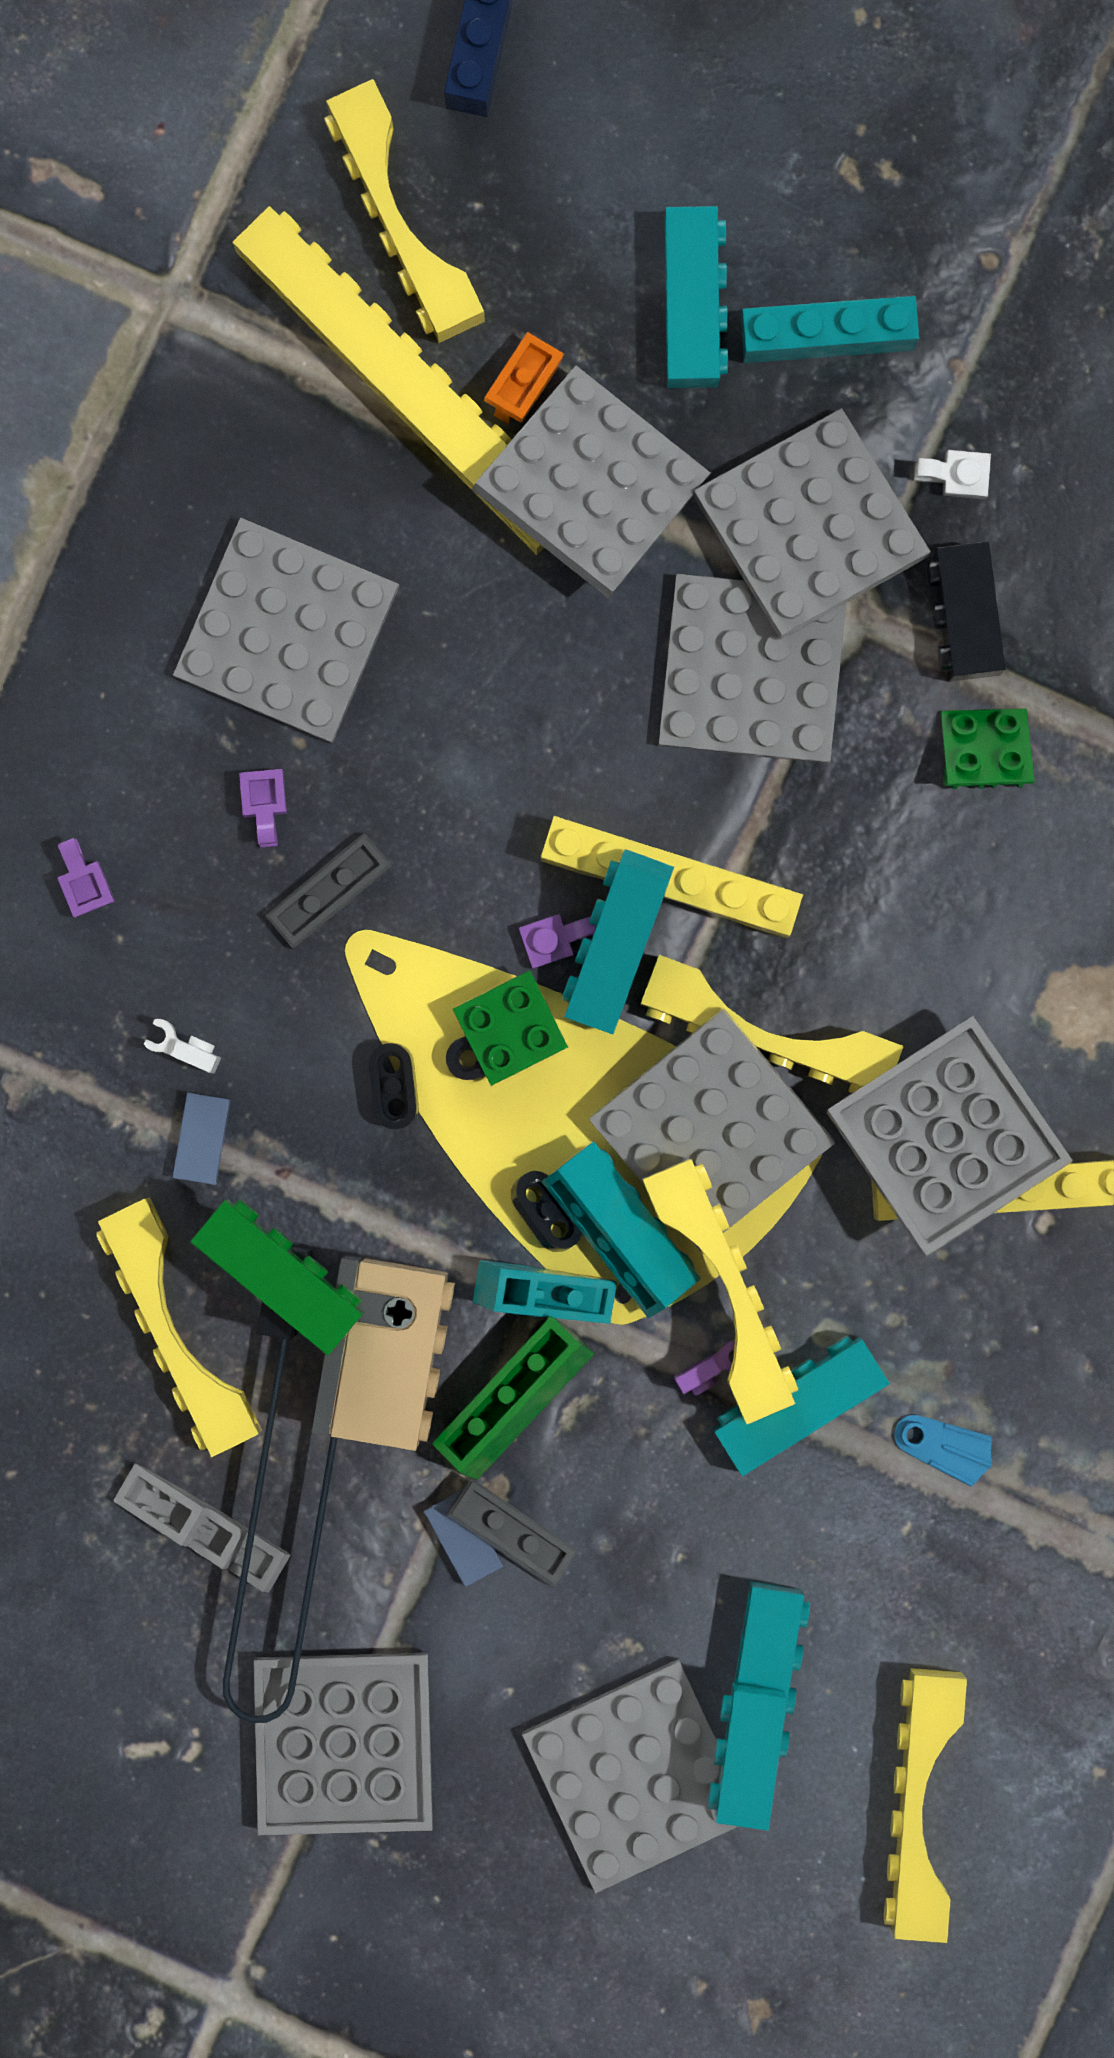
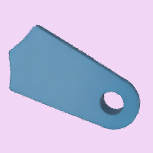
[894,1415,992,1487]

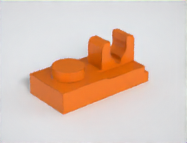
[484,332,564,425]

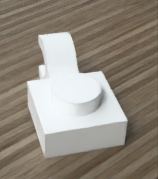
[913,450,991,499]
[144,1019,221,1074]

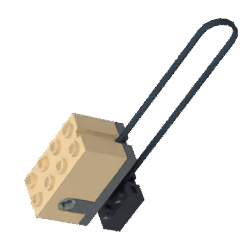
[223,1246,455,1723]

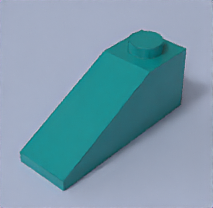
[473,1260,617,1324]

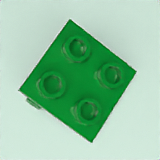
[941,708,1035,790]
[452,970,568,1086]

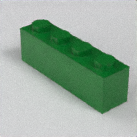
[190,1199,364,1356]
[432,1316,595,1480]

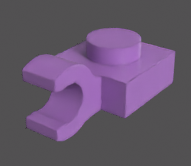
[239,769,287,848]
[57,838,116,918]
[519,914,596,969]
[674,1339,735,1396]

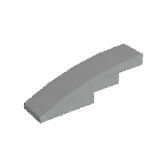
[113,1464,290,1593]

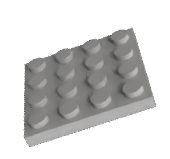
[472,365,710,598]
[693,408,931,640]
[173,517,399,744]
[658,574,846,764]
[589,1008,835,1252]
[826,1016,1073,1258]
[254,1653,433,1835]
[522,1659,738,1894]

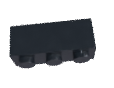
[927,541,1006,682]

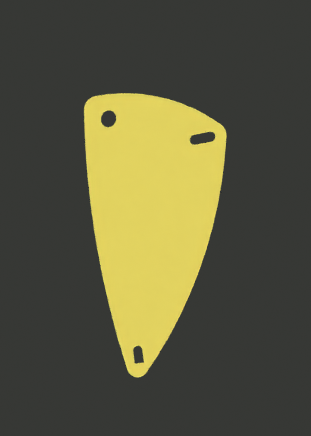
[345,930,822,1325]

